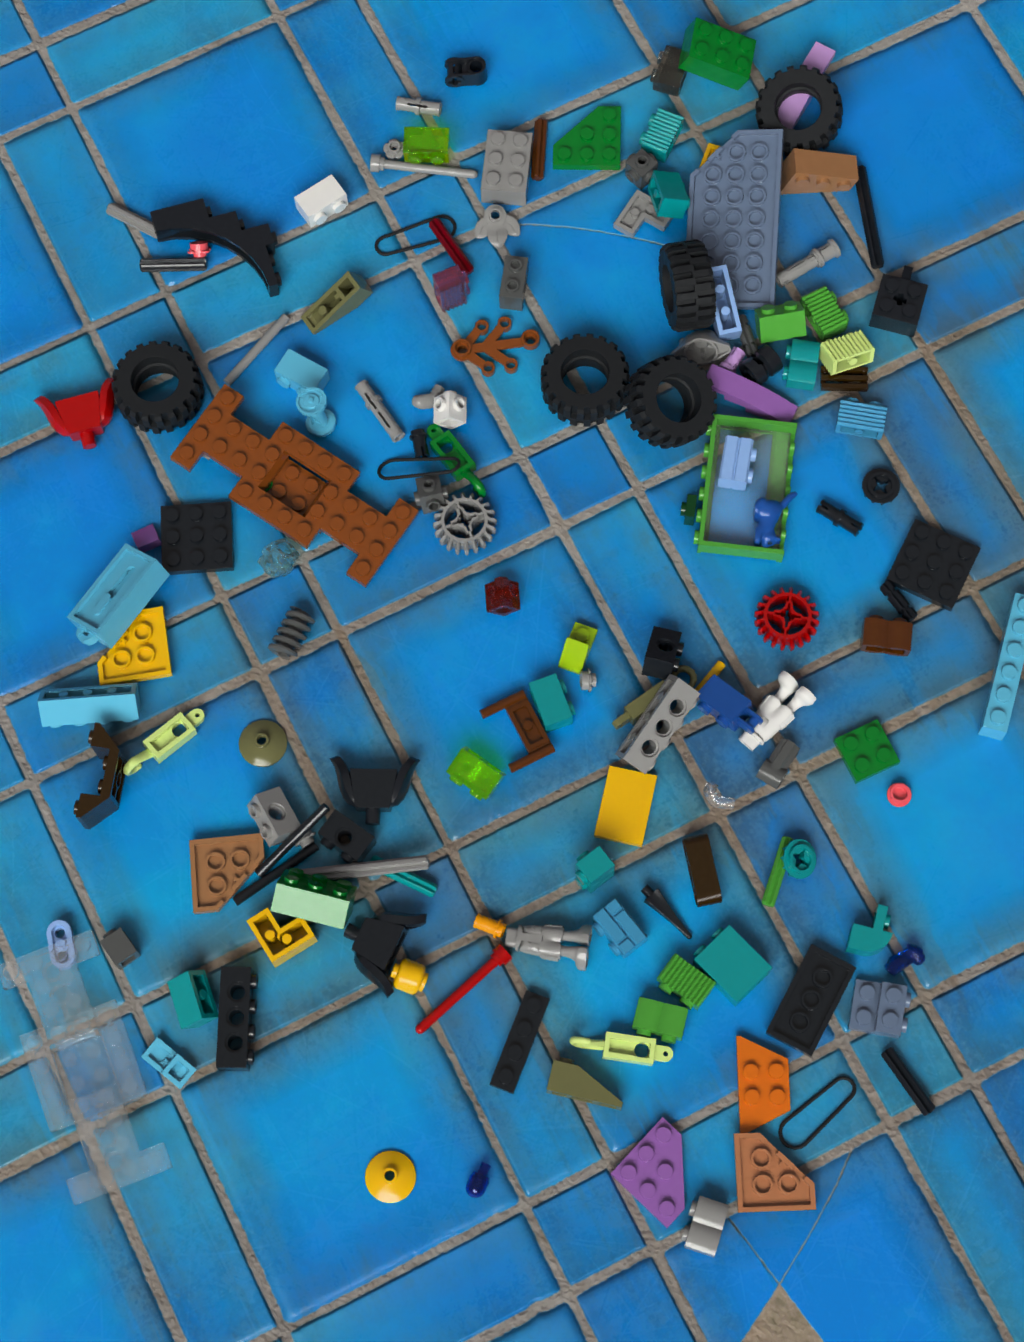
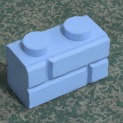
[718,435,757,491]

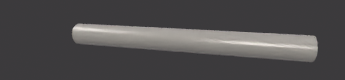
[223,314,290,386]

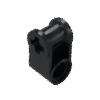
[445,56,488,87]

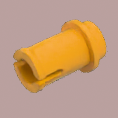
[473,913,507,939]

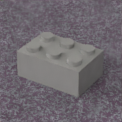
[481,129,533,206]

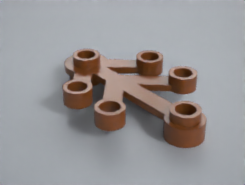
[451,316,540,377]

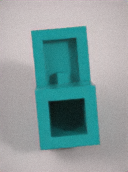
[845,904,893,956]

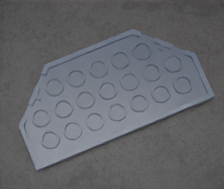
[686,129,784,310]

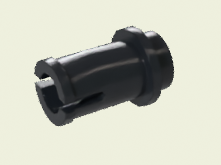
[409,429,430,458]

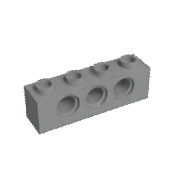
[615,674,701,774]

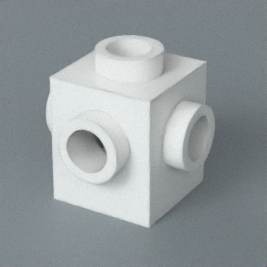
[433,390,467,430]

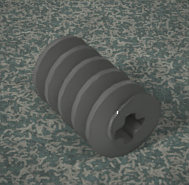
[268,606,315,660]

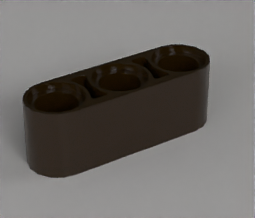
[682,833,722,907]

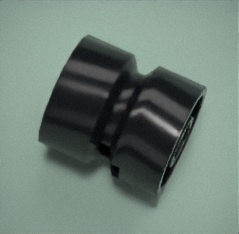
[739,345,783,385]

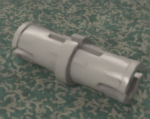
[395,96,442,117]

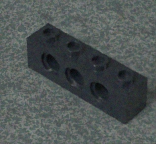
[216,967,258,1071]

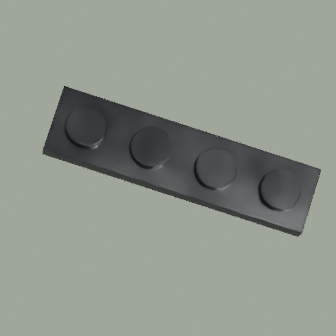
[490,990,550,1094]

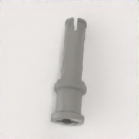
[776,238,841,288]

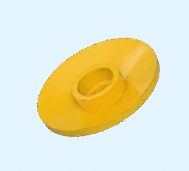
[365,1151,416,1203]

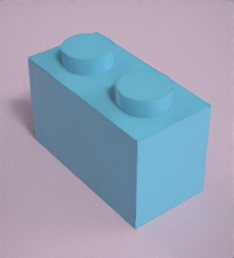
[274,349,330,394]

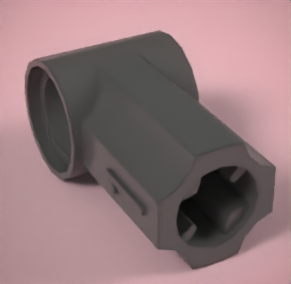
[756,738,800,790]

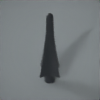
[641,884,692,939]

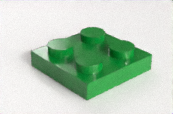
[833,719,900,784]

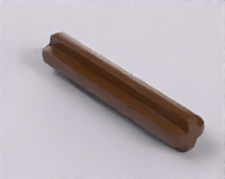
[531,118,548,181]

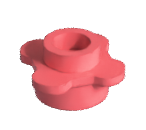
[187,241,211,257]

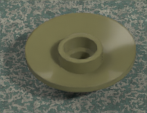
[239,720,287,767]

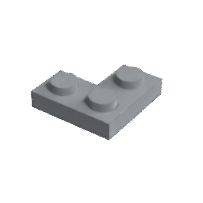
[613,189,673,239]

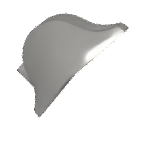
[670,329,731,365]

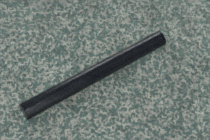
[255,803,330,878]
[232,842,319,906]

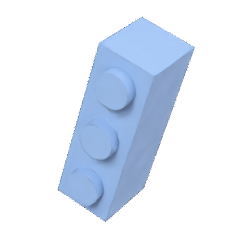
[711,264,742,341]

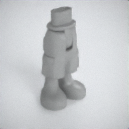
[505,924,592,971]

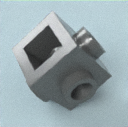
[625,149,658,190]
[414,475,449,514]

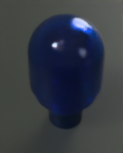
[466,1162,491,1198]

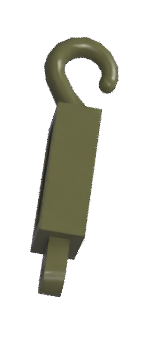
[612,665,697,730]

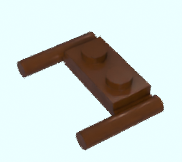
[479,689,555,773]

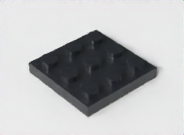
[161,501,234,575]
[885,519,981,611]

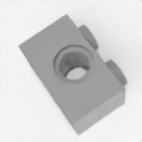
[247,786,301,847]

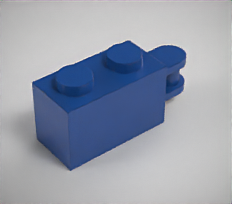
[697,674,763,734]

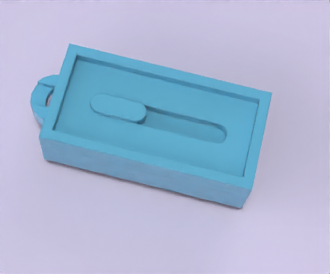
[67,543,170,649]

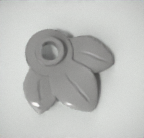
[475,204,520,250]

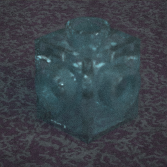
[257,538,300,578]

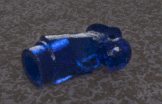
[884,943,925,977]

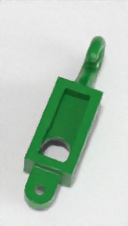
[427,424,486,498]

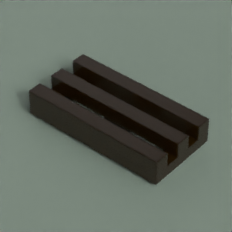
[820,366,868,392]

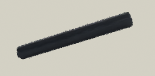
[856,165,884,269]

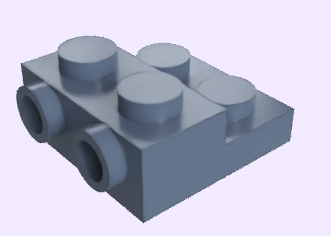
[848,979,911,1039]

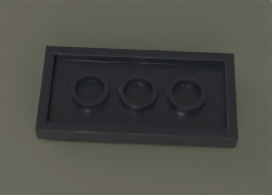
[765,944,857,1058]

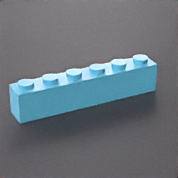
[978,593,1024,741]

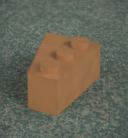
[781,148,859,195]

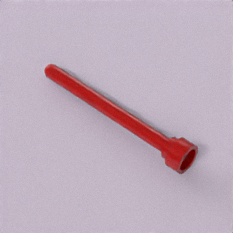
[415,944,513,1034]

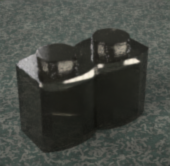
[650,45,688,97]

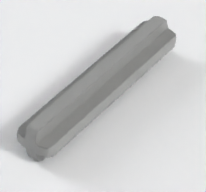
[106,203,157,239]

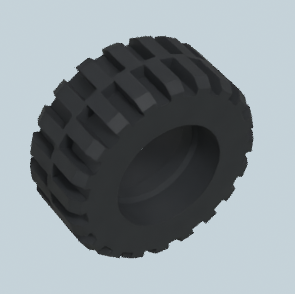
[755,65,843,156]
[659,239,716,332]
[541,333,630,427]
[111,341,204,434]
[623,354,717,449]

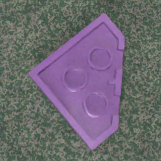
[610,1117,685,1228]

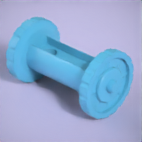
[296,387,336,438]

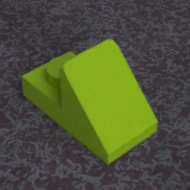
[558,622,598,675]

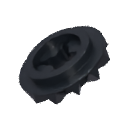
[862,468,900,505]

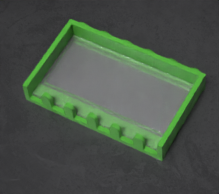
[693,414,797,562]

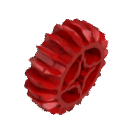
[754,587,819,651]

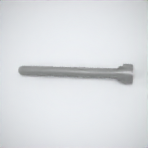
[370,153,478,179]

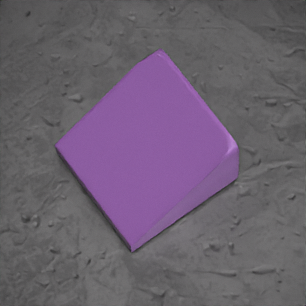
[131,524,161,553]

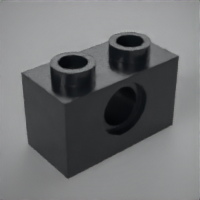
[642,626,684,680]
[318,809,377,864]

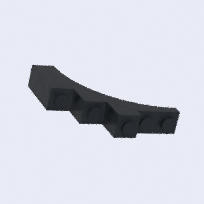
[150,198,282,297]

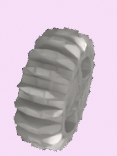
[433,492,497,555]

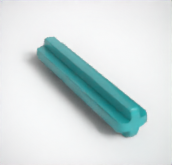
[370,855,438,897]

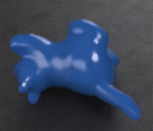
[753,491,797,548]

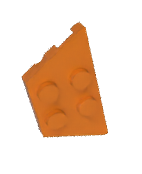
[736,1036,791,1133]

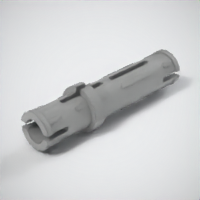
[355,380,405,443]

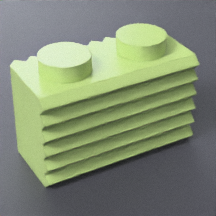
[819,330,875,375]

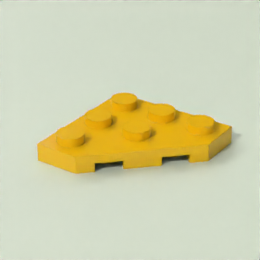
[97,606,173,685]

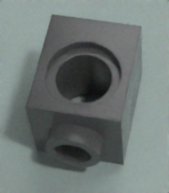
[100,927,141,970]

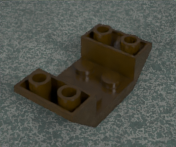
[74,722,127,829]

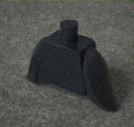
[329,756,420,825]
[344,911,427,998]

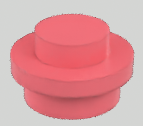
[887,783,912,807]

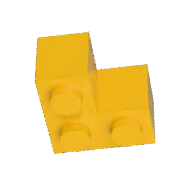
[246,908,318,968]

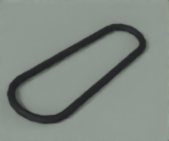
[375,215,457,256]
[377,457,461,480]
[778,1076,856,1150]

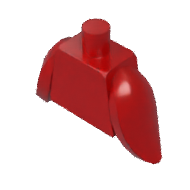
[33,378,114,449]

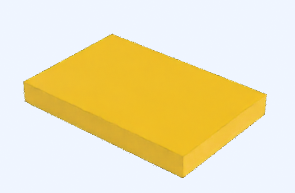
[594,765,657,847]

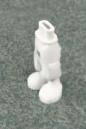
[738,671,816,751]

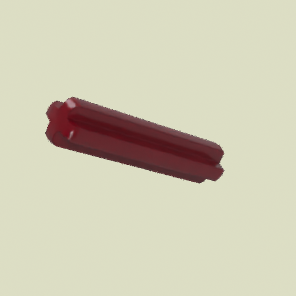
[429,217,474,276]

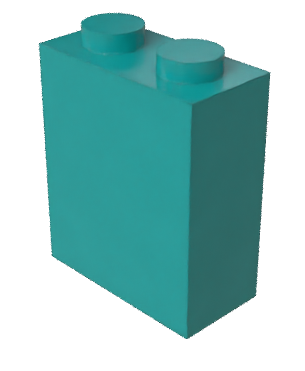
[693,925,773,1007]

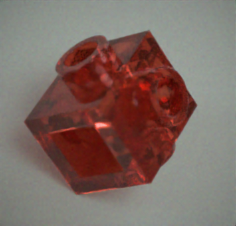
[485,577,520,616]

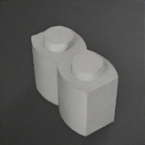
[681,1196,730,1258]

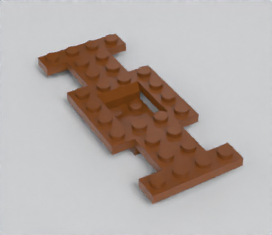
[170,384,419,588]

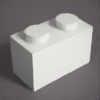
[294,174,348,228]

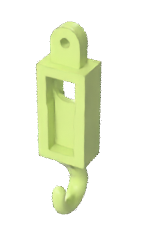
[123,708,205,776]
[569,1031,673,1066]

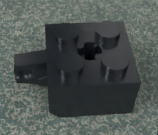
[869,265,928,337]

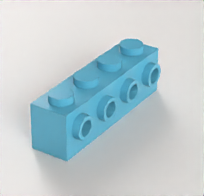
[38,683,141,728]

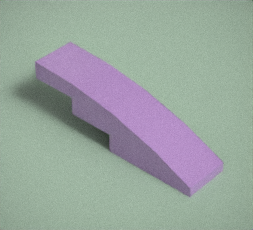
[778,41,836,130]

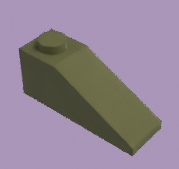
[301,271,373,335]
[547,1057,623,1111]

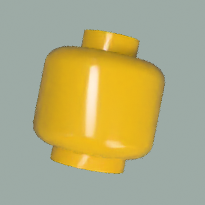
[390,958,429,995]

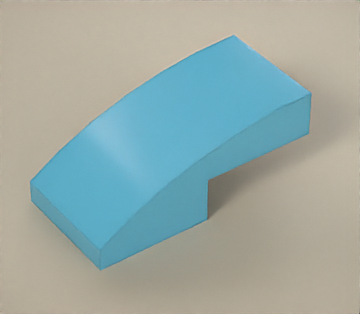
[141,1037,197,1089]

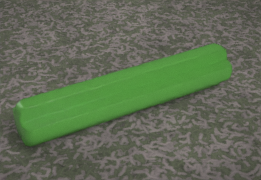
[762,836,794,907]

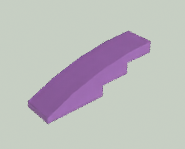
[706,364,798,422]

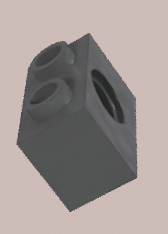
[499,255,529,311]

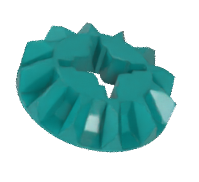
[781,839,816,879]

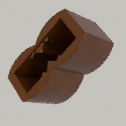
[860,615,913,656]

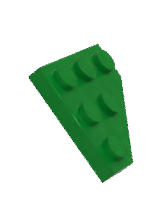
[553,106,621,170]

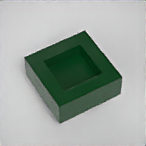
[680,494,697,526]

